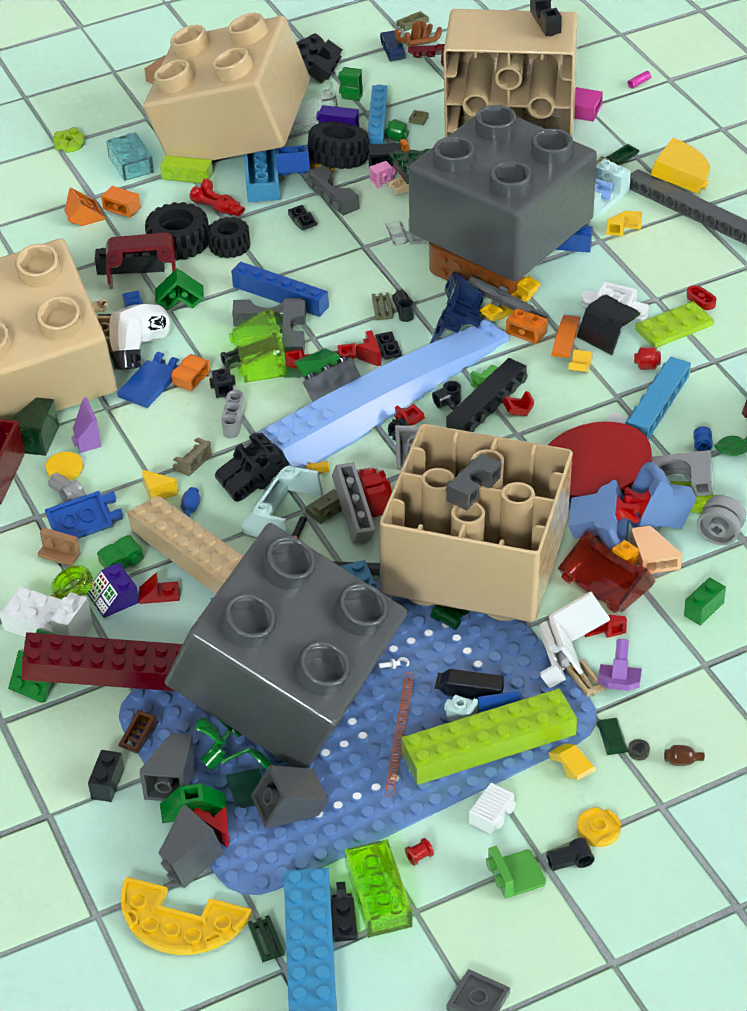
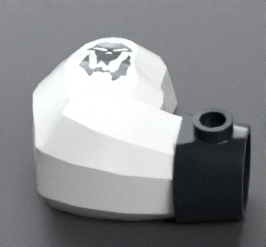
[109,304,171,370]

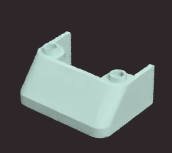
[241,466,323,537]

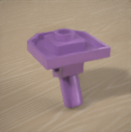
[598,639,642,691]

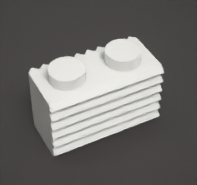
[469,783,516,835]

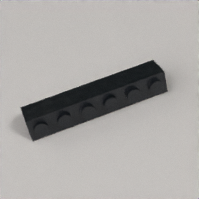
[446,358,528,432]

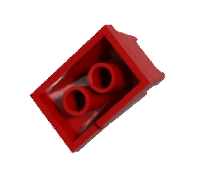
[357,467,392,518]

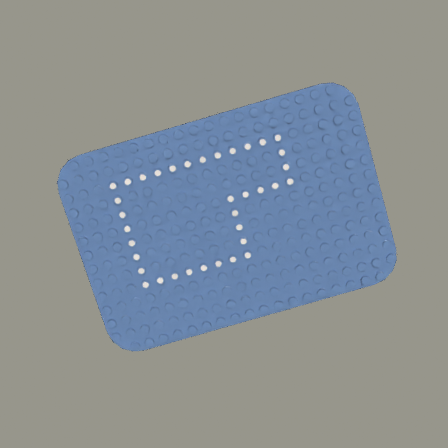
[119,581,596,895]

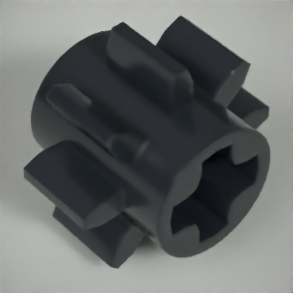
[388,418,410,441]

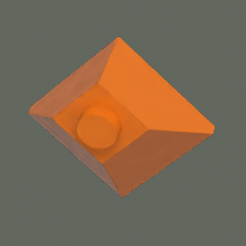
[64,188,106,226]

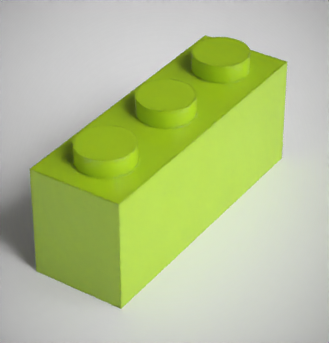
[160,155,213,183]

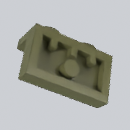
[305,489,342,524]

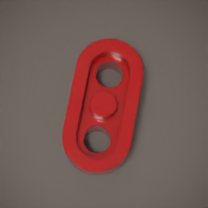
[686,285,717,310]

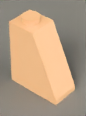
[630,526,682,575]

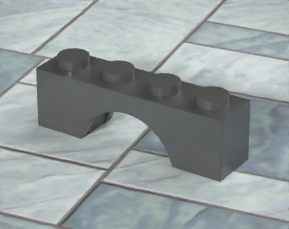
[307,165,360,216]
[232,298,303,327]

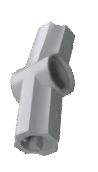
[48,473,87,502]

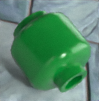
[385,119,409,142]

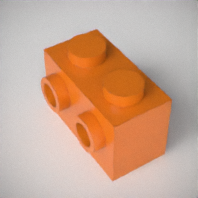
[101,186,141,218]
[506,308,547,344]

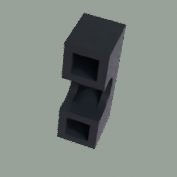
[530,0,562,36]
[308,39,343,84]

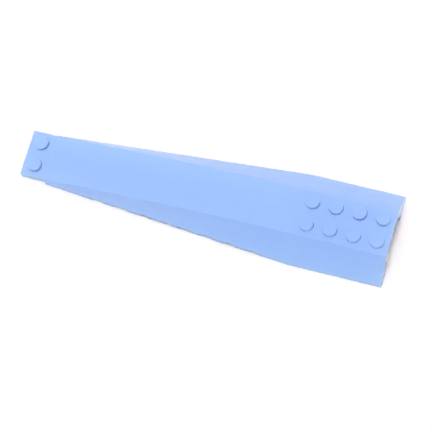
[250,319,509,469]

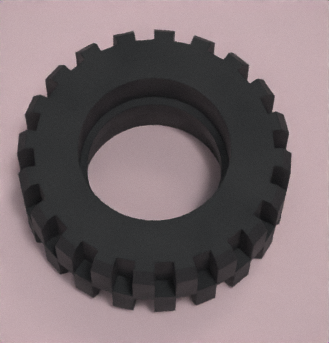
[307,121,369,169]
[145,202,209,261]

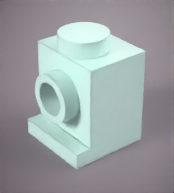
[444,695,478,722]

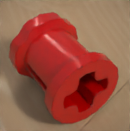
[405,838,434,866]

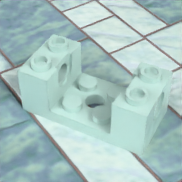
[589,159,631,223]

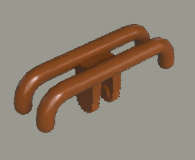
[395,20,442,46]

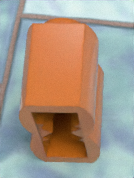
[171,354,210,391]

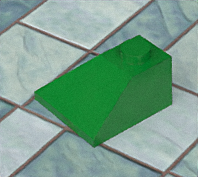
[295,348,340,379]

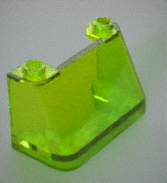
[229,309,287,383]

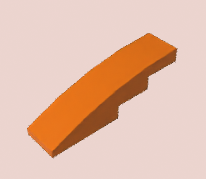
[551,315,581,358]

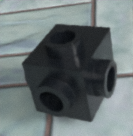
[209,368,236,398]

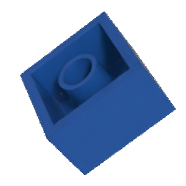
[276,145,310,175]

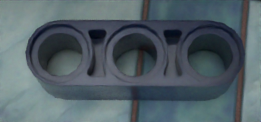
[380,30,405,61]

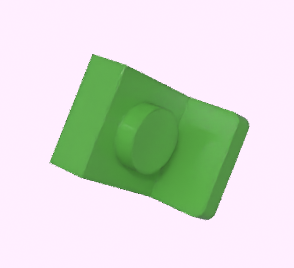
[470,365,498,388]

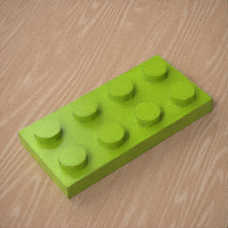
[635,301,714,348]

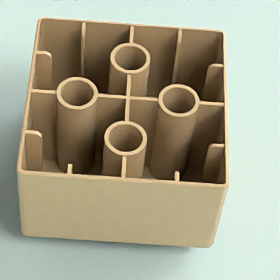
[443,9,578,138]
[143,12,310,160]
[0,238,117,424]
[380,424,573,622]

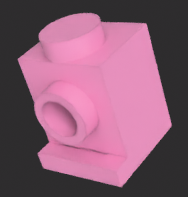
[369,161,396,188]

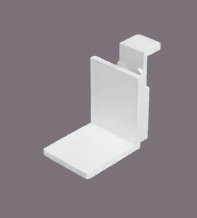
[539,592,610,688]

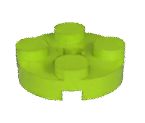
[53,127,85,153]

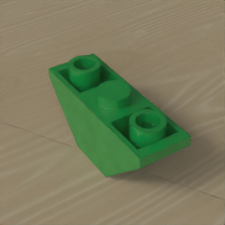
[160,783,228,823]

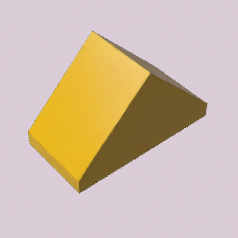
[142,470,179,499]

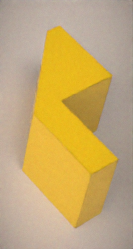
[606,211,642,236]
[568,349,593,373]
[548,743,595,780]

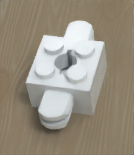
[581,282,649,326]

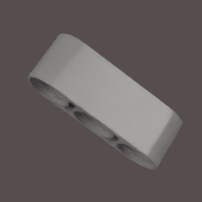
[222,390,245,439]

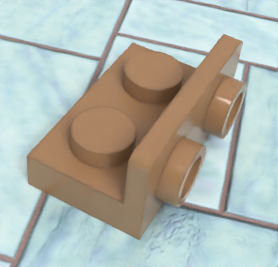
[38,528,81,566]

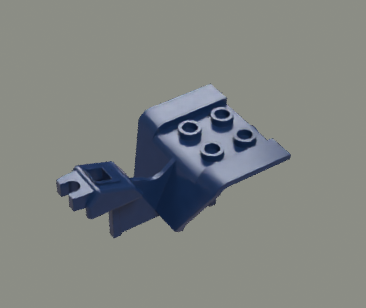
[430,272,483,344]

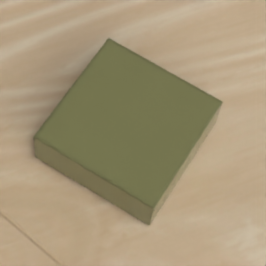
[409,110,429,126]

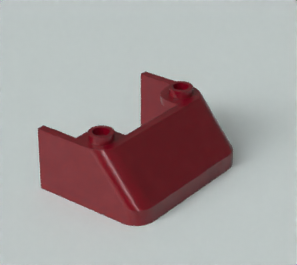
[106,233,177,289]

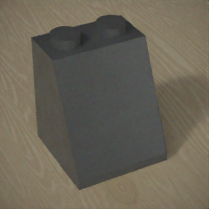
[139,733,196,801]
[251,765,328,828]
[158,805,224,888]

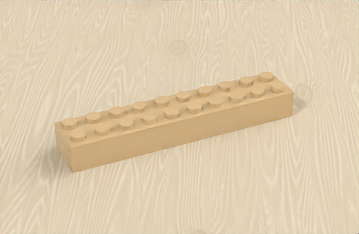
[127,496,243,594]

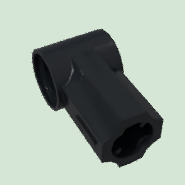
[392,290,414,322]
[546,838,595,871]

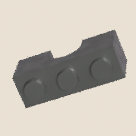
[279,300,306,355]
[446,453,502,511]

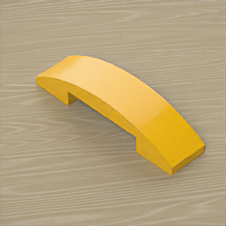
[479,275,541,321]

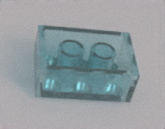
[106,132,154,181]

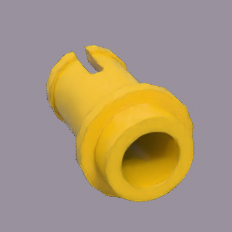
[305,461,329,473]

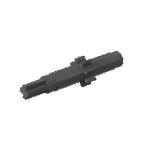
[468,276,549,319]

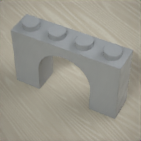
[652,450,713,496]

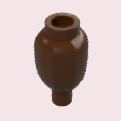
[664,745,705,766]

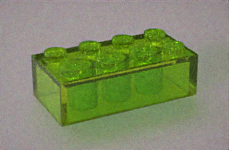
[344,839,413,938]

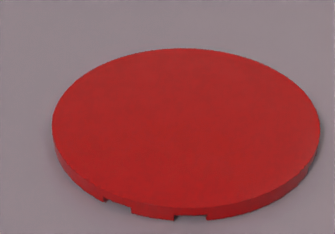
[548,421,652,500]

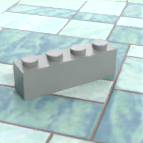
[332,462,376,543]

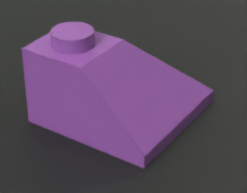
[71,397,101,453]

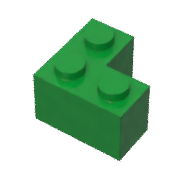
[155,268,204,310]

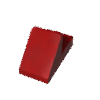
[356,330,381,366]
[139,573,179,604]
[193,807,229,847]

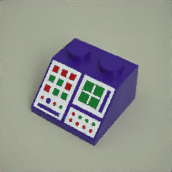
[86,563,139,618]

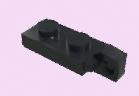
[331,881,358,942]

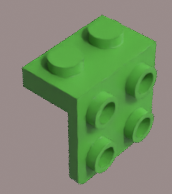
[486,845,546,899]

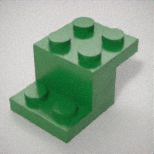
[8,628,55,703]

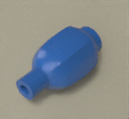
[180,487,201,517]

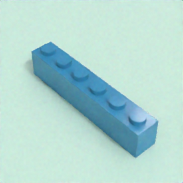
[367,84,388,144]
[625,357,691,440]

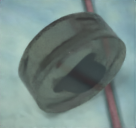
[628,739,650,761]

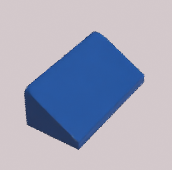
[478,691,521,713]

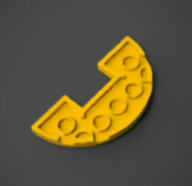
[121,877,252,955]

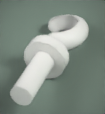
[378,657,409,669]

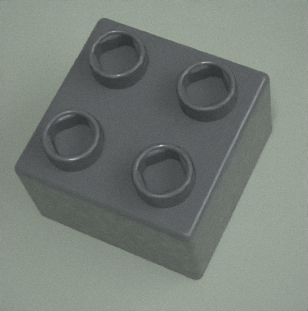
[408,105,597,281]
[165,523,407,768]

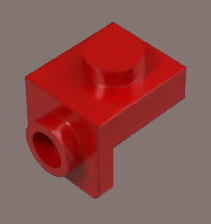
[503,391,535,416]
[394,404,425,426]

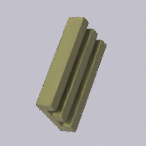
[396,11,429,31]
[372,292,393,320]

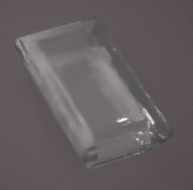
[385,221,409,246]

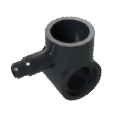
[432,381,461,410]

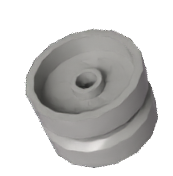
[697,495,747,545]

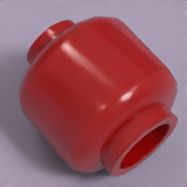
[634,347,661,370]

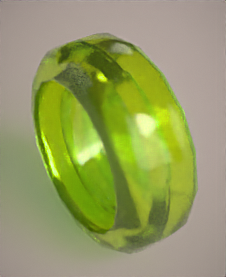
[51,565,94,600]

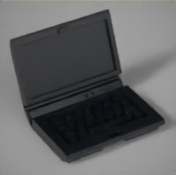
[577,294,640,356]

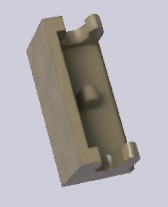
[173,438,212,476]

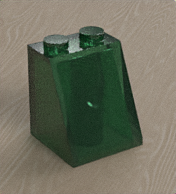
[10,397,59,456]

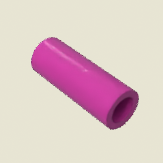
[627,71,651,89]

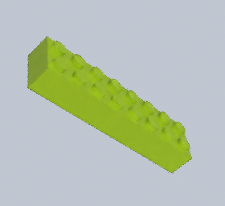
[401,688,577,785]

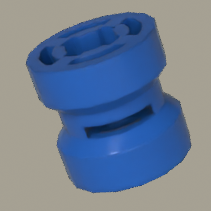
[693,426,713,451]

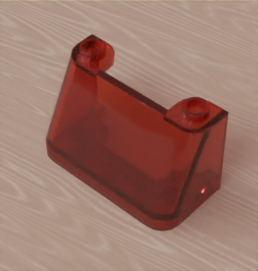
[558,531,655,613]

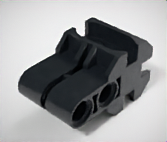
[215,433,289,502]

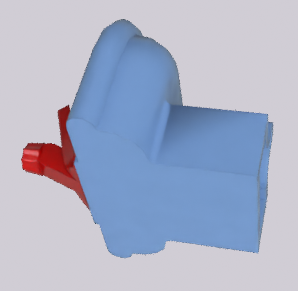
[623,462,697,530]
[568,480,640,550]

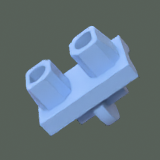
[595,178,613,201]

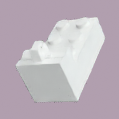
[0,587,93,637]

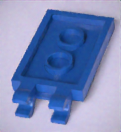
[117,351,179,408]
[45,491,123,539]

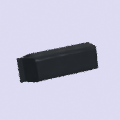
[434,669,504,700]

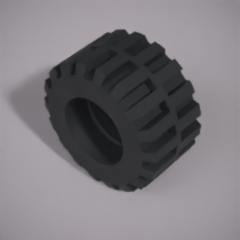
[207,217,251,258]

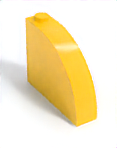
[651,138,710,194]

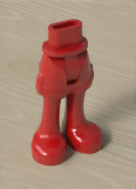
[189,179,245,217]

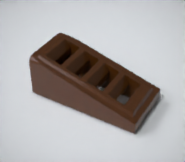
[118,710,159,754]

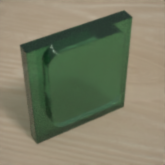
[225,768,262,808]

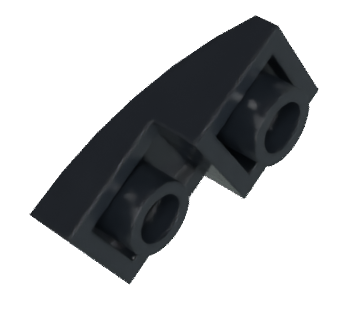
[288,205,317,230]
[375,331,402,360]

